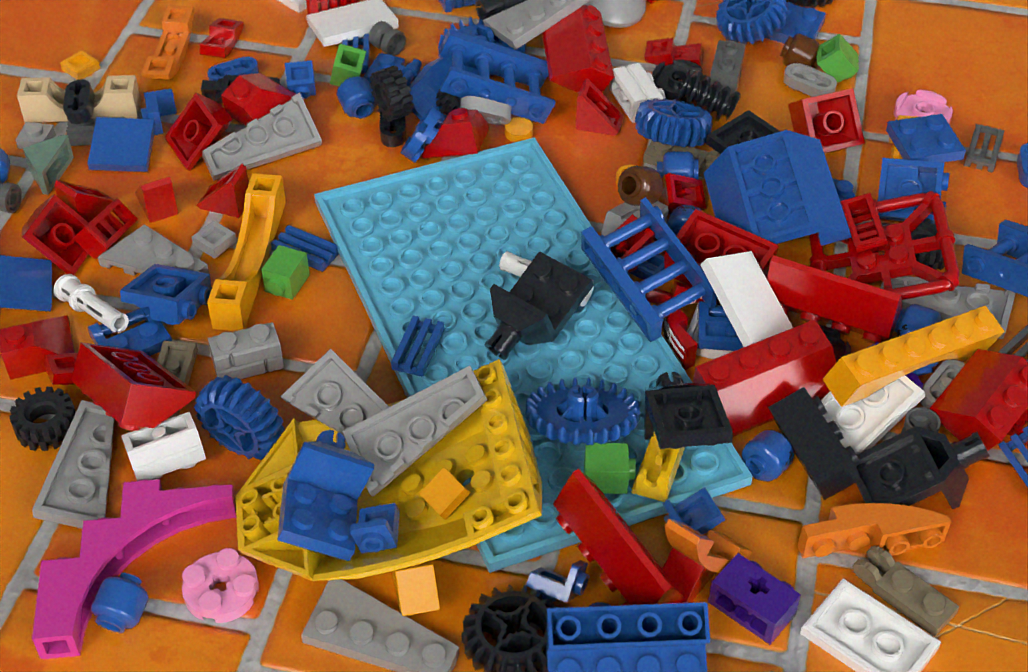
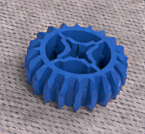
[716,0,788,45]
[635,98,713,148]
[194,375,285,460]

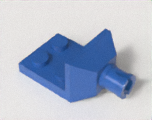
[277,430,374,561]

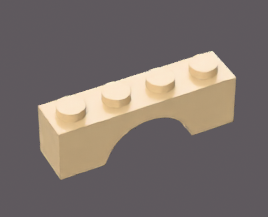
[17,75,141,123]

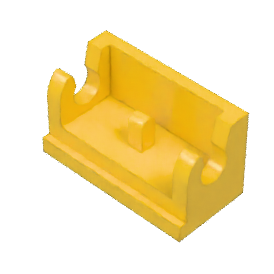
[631,432,685,502]

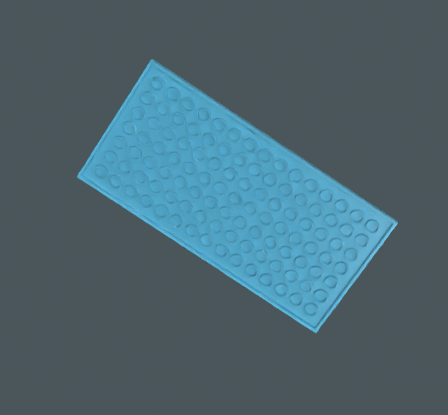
[314,137,753,573]

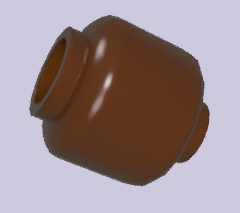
[780,33,820,69]
[618,166,663,206]

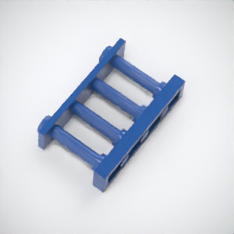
[439,29,555,124]
[581,197,717,342]
[962,220,1028,297]

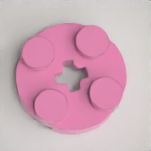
[894,90,953,123]
[182,548,259,623]

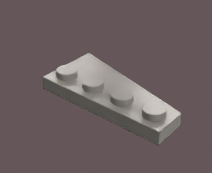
[483,0,591,50]
[202,92,322,181]
[880,276,1016,339]
[280,349,389,436]
[342,366,487,497]
[32,400,115,528]
[301,579,459,672]

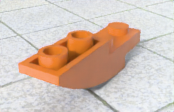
[797,503,951,558]

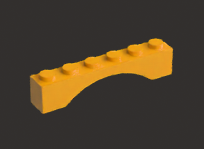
[207,173,286,331]
[822,305,1005,407]

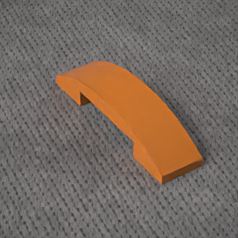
[141,5,194,79]
[665,519,752,572]

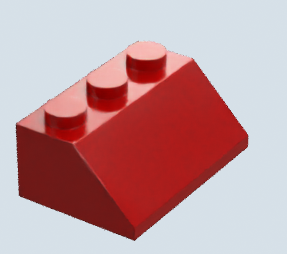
[664,209,779,299]
[928,349,1028,451]

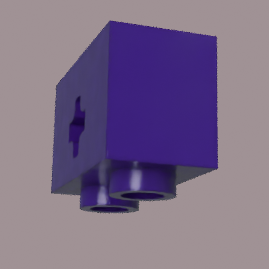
[708,553,801,645]

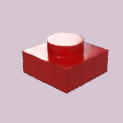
[44,353,78,385]

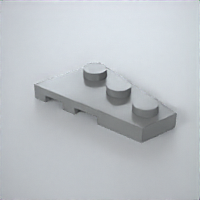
[98,224,209,276]

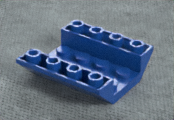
[703,130,852,246]
[547,602,710,672]

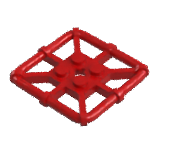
[809,191,959,300]

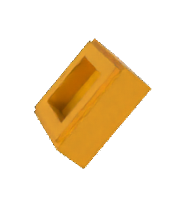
[60,50,101,80]
[419,467,471,520]

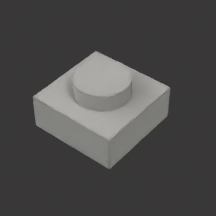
[16,122,56,149]
[192,220,237,258]

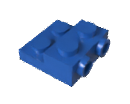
[878,158,949,224]
[120,264,212,325]

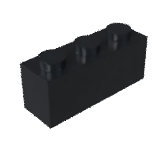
[768,387,861,500]

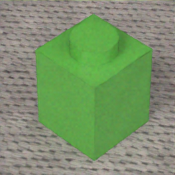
[817,34,859,83]
[330,43,366,86]
[261,245,310,300]
[584,443,636,494]

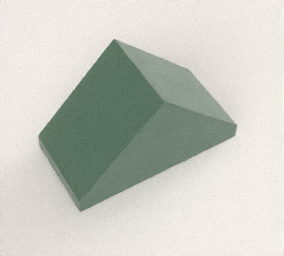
[23,135,74,195]

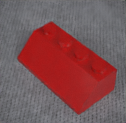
[542,5,614,93]
[767,255,902,344]
[693,319,837,437]
[71,342,196,431]
[553,468,685,606]

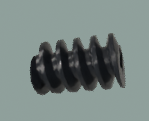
[676,69,741,122]

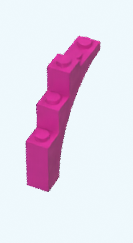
[32,479,236,659]

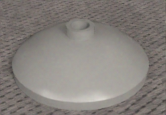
[585,0,646,28]

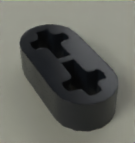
[63,79,95,124]
[380,114,406,147]

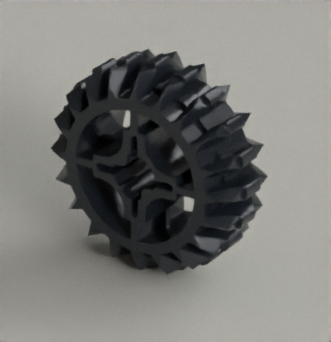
[462,584,554,672]

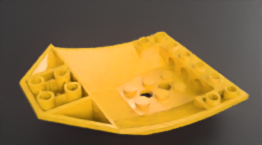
[235,359,542,581]

